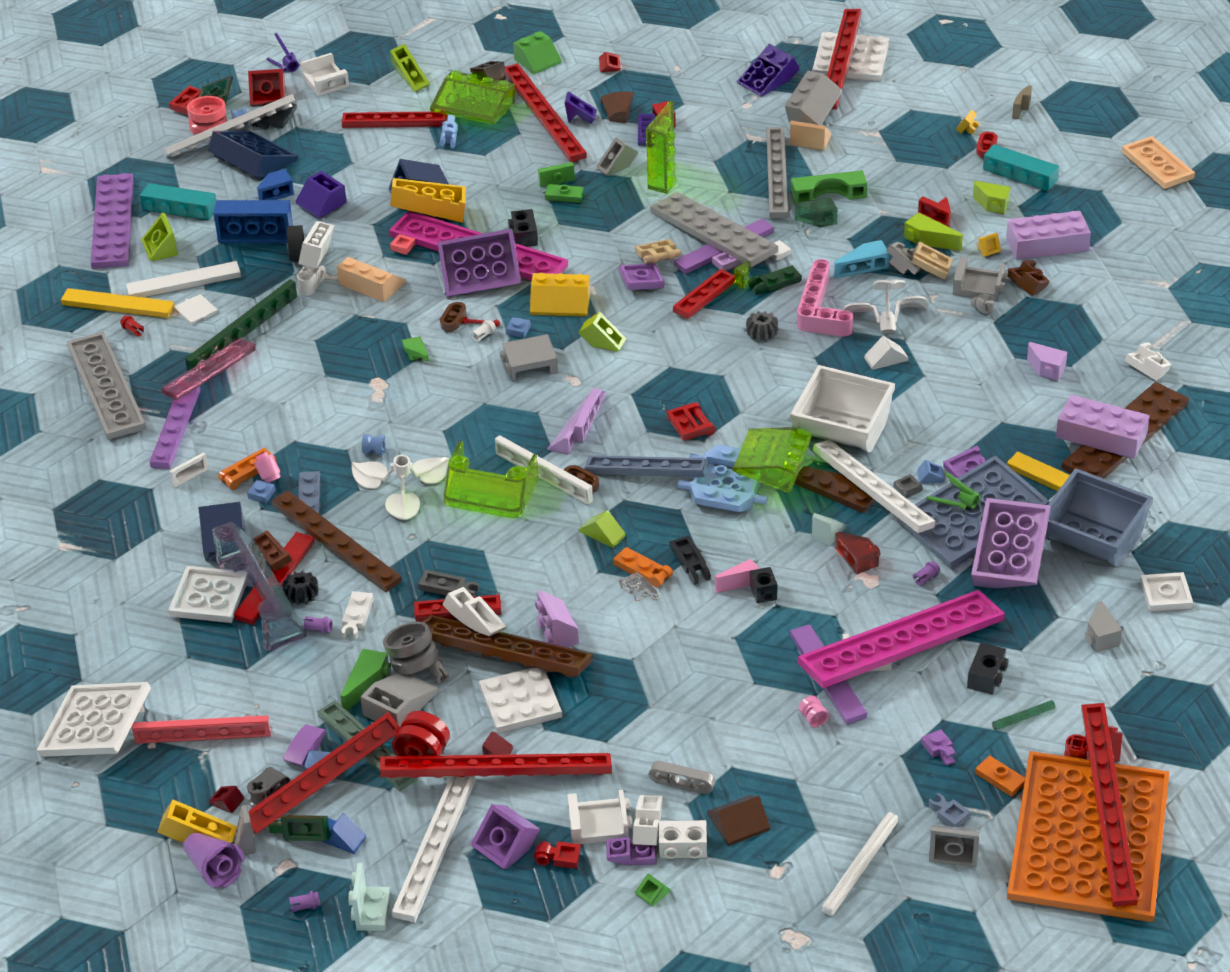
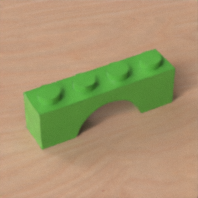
[791,170,867,206]

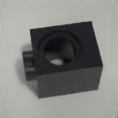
[750,567,778,603]

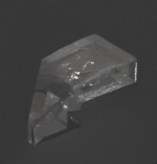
[619,572,659,601]

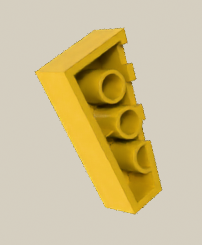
[390,178,466,223]

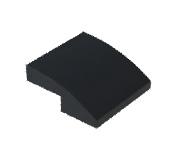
[250,101,297,130]

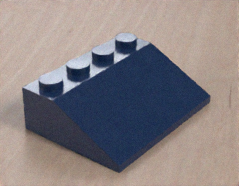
[208,130,299,179]

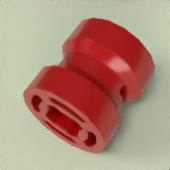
[1064,734,1088,759]

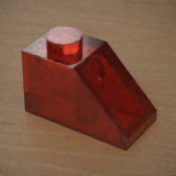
[835,532,881,575]

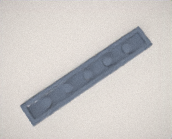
[584,455,708,477]

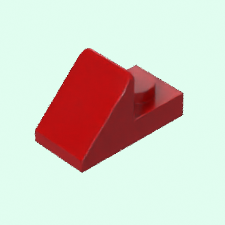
[918,196,951,227]

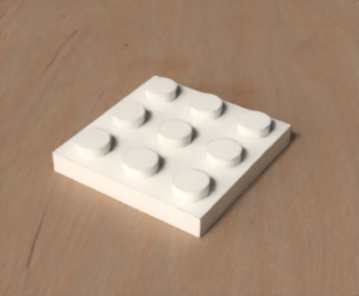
[168,566,249,623]
[479,667,562,734]

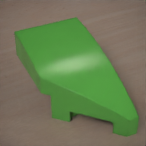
[401,336,429,361]

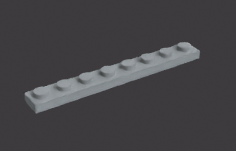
[766,127,788,219]

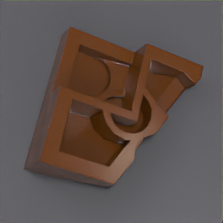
[601,92,634,123]
[1007,260,1050,296]

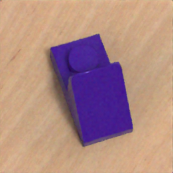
[564,91,597,124]

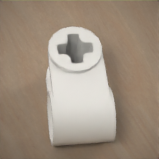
[297,266,325,296]

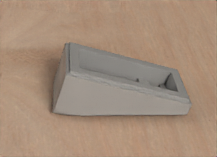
[234,805,256,855]

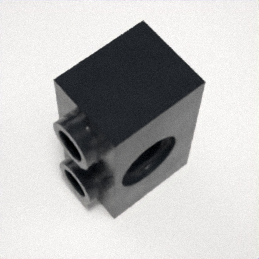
[967,642,1009,695]

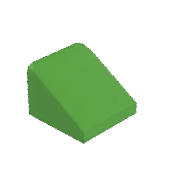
[634,873,671,906]

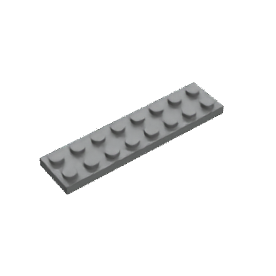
[650,192,778,267]
[67,332,146,440]

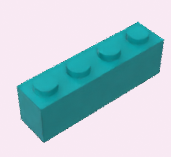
[983,144,1059,191]
[140,183,216,220]

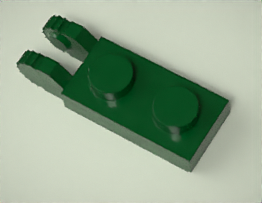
[747,265,802,295]

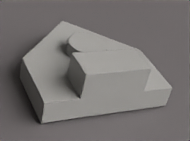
[886,242,922,275]

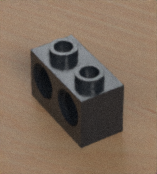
[508,209,538,247]

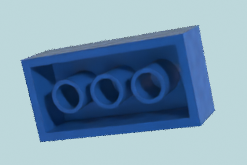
[213,200,293,243]

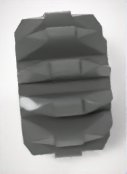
[746,311,778,342]

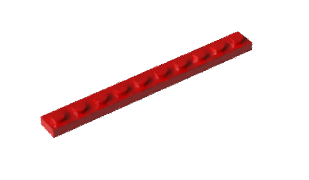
[505,63,587,162]
[1081,703,1138,907]
[380,753,612,778]

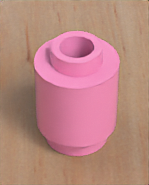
[254,452,281,483]

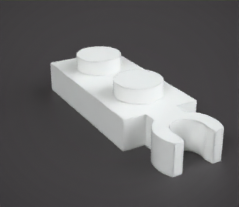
[341,591,374,640]

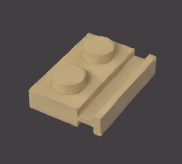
[911,242,953,280]

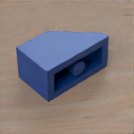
[257,169,294,200]

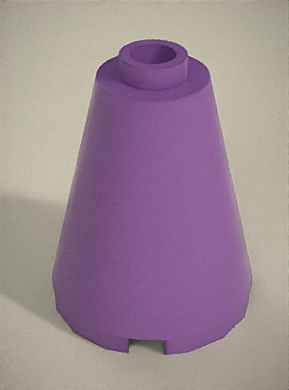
[183,833,245,888]

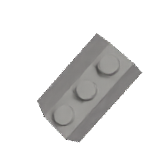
[785,70,842,125]

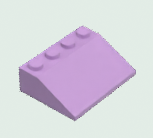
[971,498,1051,588]

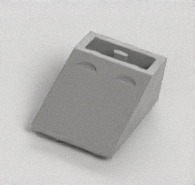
[361,674,439,727]

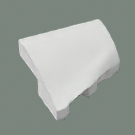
[1124,342,1171,381]

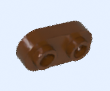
[440,302,467,332]
[564,465,599,493]

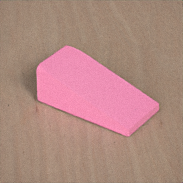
[715,559,759,593]

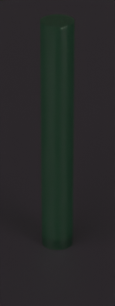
[992,700,1055,730]

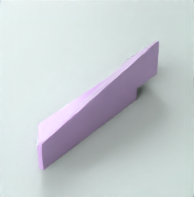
[547,388,606,454]

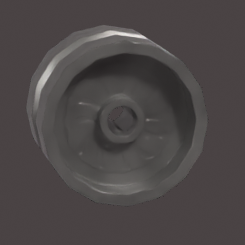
[383,622,438,675]

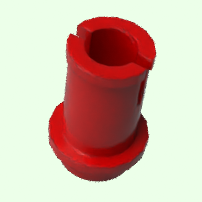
[120,315,144,337]

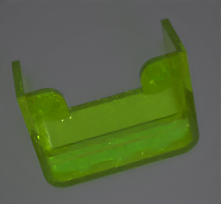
[443,441,539,518]

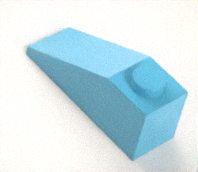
[834,240,889,279]

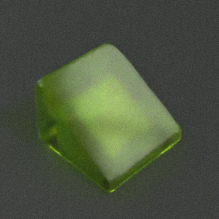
[734,261,750,289]

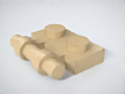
[634,239,681,264]

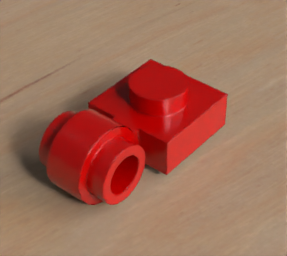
[534,841,581,869]

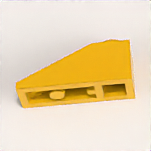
[157,800,237,843]

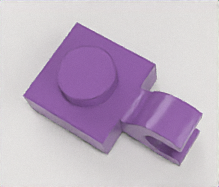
[921,729,955,766]

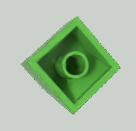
[513,31,562,75]

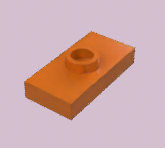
[975,755,1025,797]

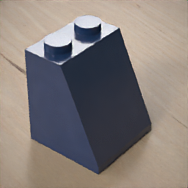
[388,159,449,193]
[198,502,247,562]

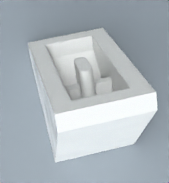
[864,336,908,370]

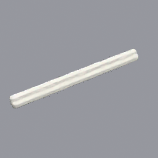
[822,812,898,916]

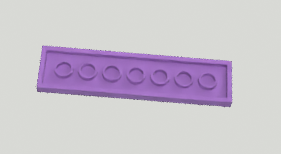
[91,173,134,269]

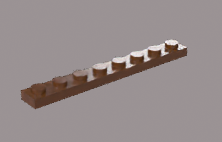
[272,490,401,592]

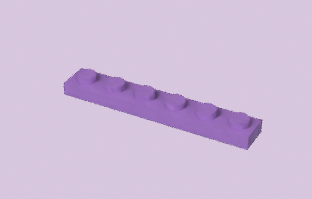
[149,383,200,469]

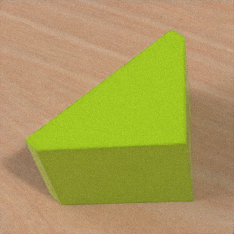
[579,510,625,548]

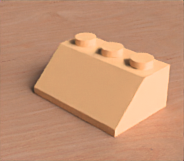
[337,257,406,302]

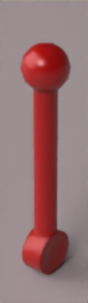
[462,317,500,327]

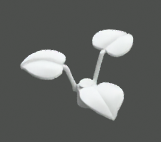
[843,280,929,334]
[352,455,449,520]

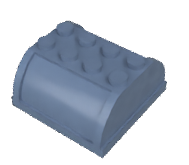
[1045,468,1153,567]

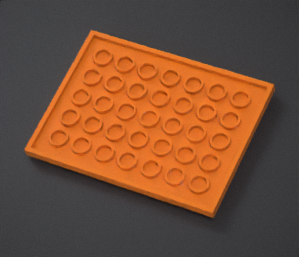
[1007,751,1170,923]

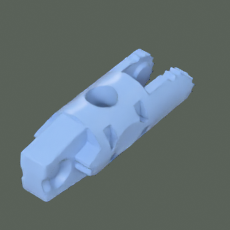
[439,115,458,148]

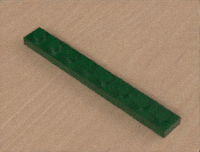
[185,279,297,376]

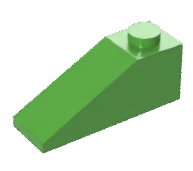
[340,649,391,711]

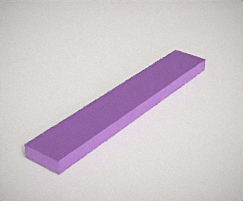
[674,218,774,274]
[790,624,867,725]

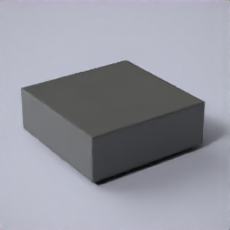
[893,474,923,498]

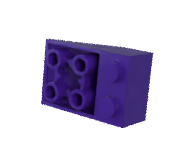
[736,44,800,97]

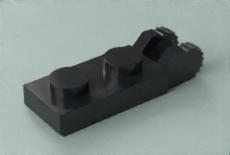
[669,536,711,585]

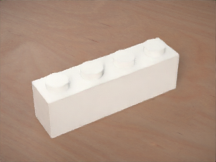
[298,221,335,269]

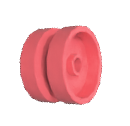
[187,96,227,135]

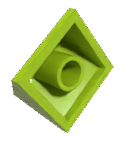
[141,212,178,262]

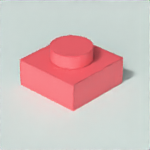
[390,234,416,255]

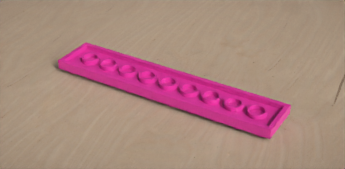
[389,210,568,281]
[798,590,1005,688]

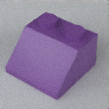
[471,804,540,869]

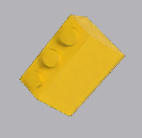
[530,273,591,317]

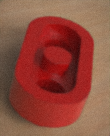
[976,131,998,159]

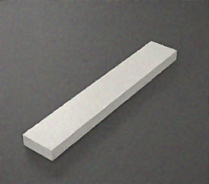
[126,261,241,298]
[495,435,593,505]

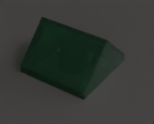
[199,75,233,105]

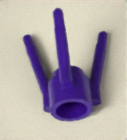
[266,33,300,72]

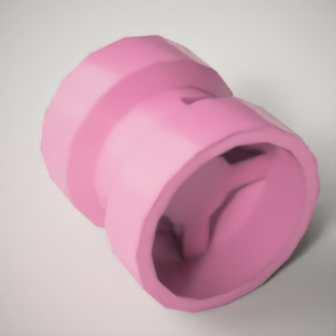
[799,696,829,728]

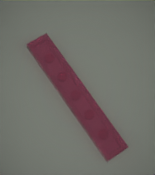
[162,338,256,401]

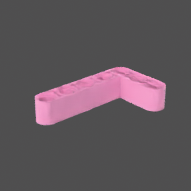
[797,259,853,336]

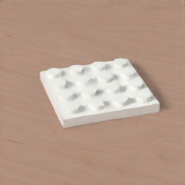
[812,32,889,81]
[37,682,151,757]

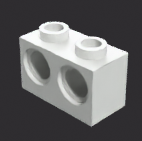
[659,820,707,859]

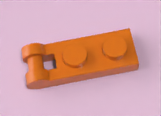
[218,447,277,490]
[613,547,673,588]

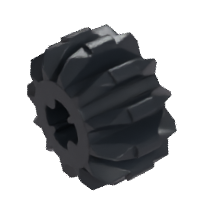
[282,570,319,606]

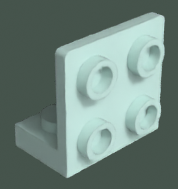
[349,863,391,931]

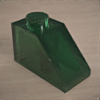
[795,197,838,227]

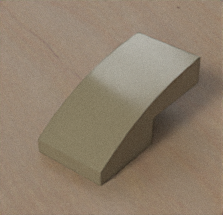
[1012,85,1032,119]

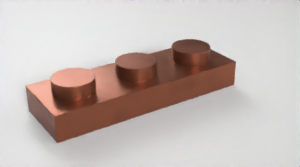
[250,530,293,572]

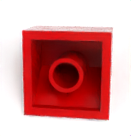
[248,69,286,106]

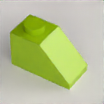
[973,181,1011,214]
[578,312,626,352]

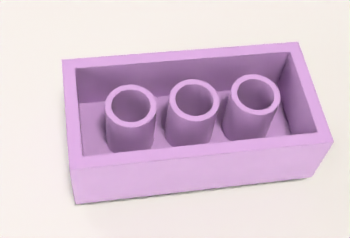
[1006,211,1091,260]
[1056,395,1150,459]

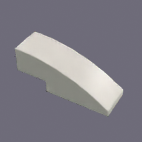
[443,587,507,636]
[633,795,663,845]

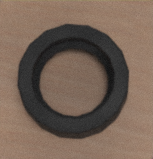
[287,225,304,261]

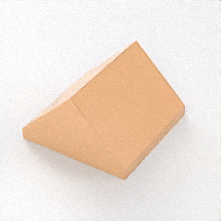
[790,120,831,150]

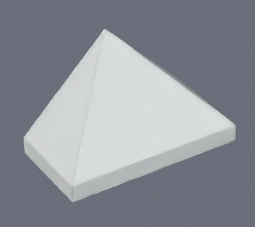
[170,452,208,488]

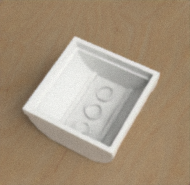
[790,365,895,452]

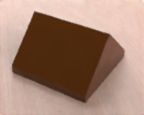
[707,795,770,846]

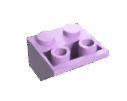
[535,591,579,647]

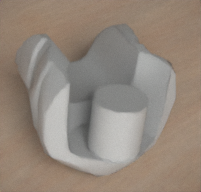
[970,293,995,314]

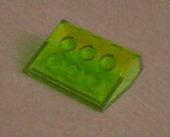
[430,70,515,124]
[646,100,677,194]
[732,427,813,493]

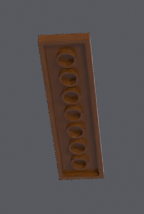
[1061,381,1189,479]
[422,615,593,677]

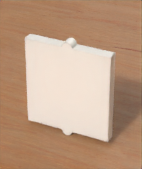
[174,294,218,325]

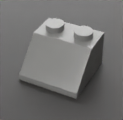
[929,825,980,868]

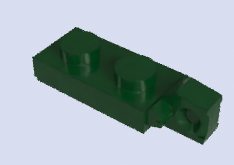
[269,815,330,841]

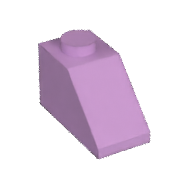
[1027,342,1067,381]

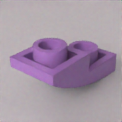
[283,724,326,768]
[606,837,657,865]

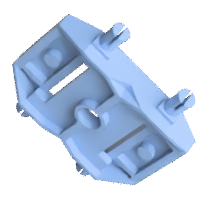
[677,444,779,512]

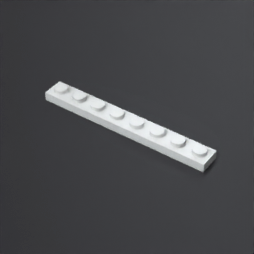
[163,94,295,158]
[813,440,935,533]
[392,776,476,922]

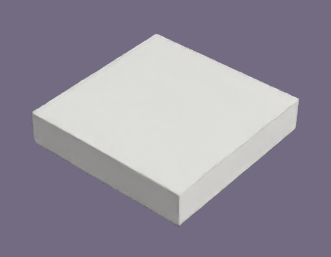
[1140,572,1193,612]

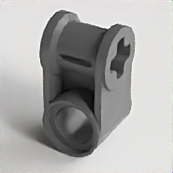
[247,767,290,808]

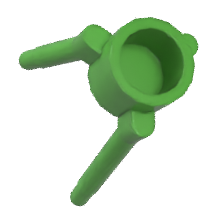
[926,472,981,510]

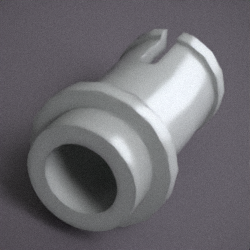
[426,657,450,684]

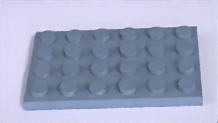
[897,455,1050,568]

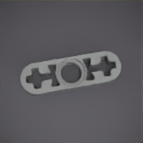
[648,761,716,794]

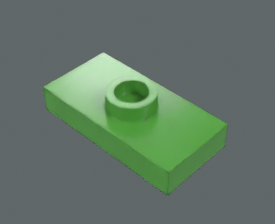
[538,162,575,187]
[545,184,584,203]

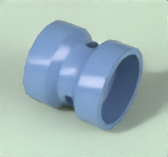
[362,434,386,455]

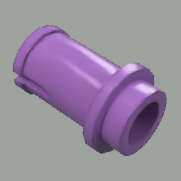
[913,561,940,586]
[304,616,333,634]
[289,891,320,913]

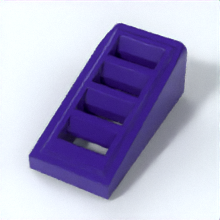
[638,114,656,146]

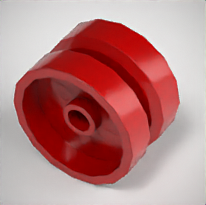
[392,711,450,756]

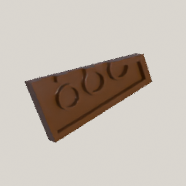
[793,466,876,514]

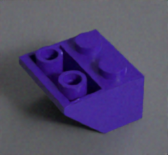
[296,171,347,219]

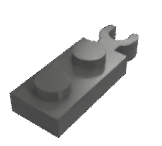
[418,570,479,597]

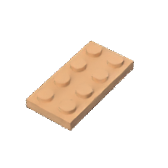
[1122,136,1195,189]

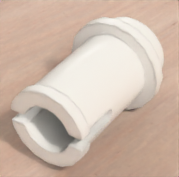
[471,320,496,342]

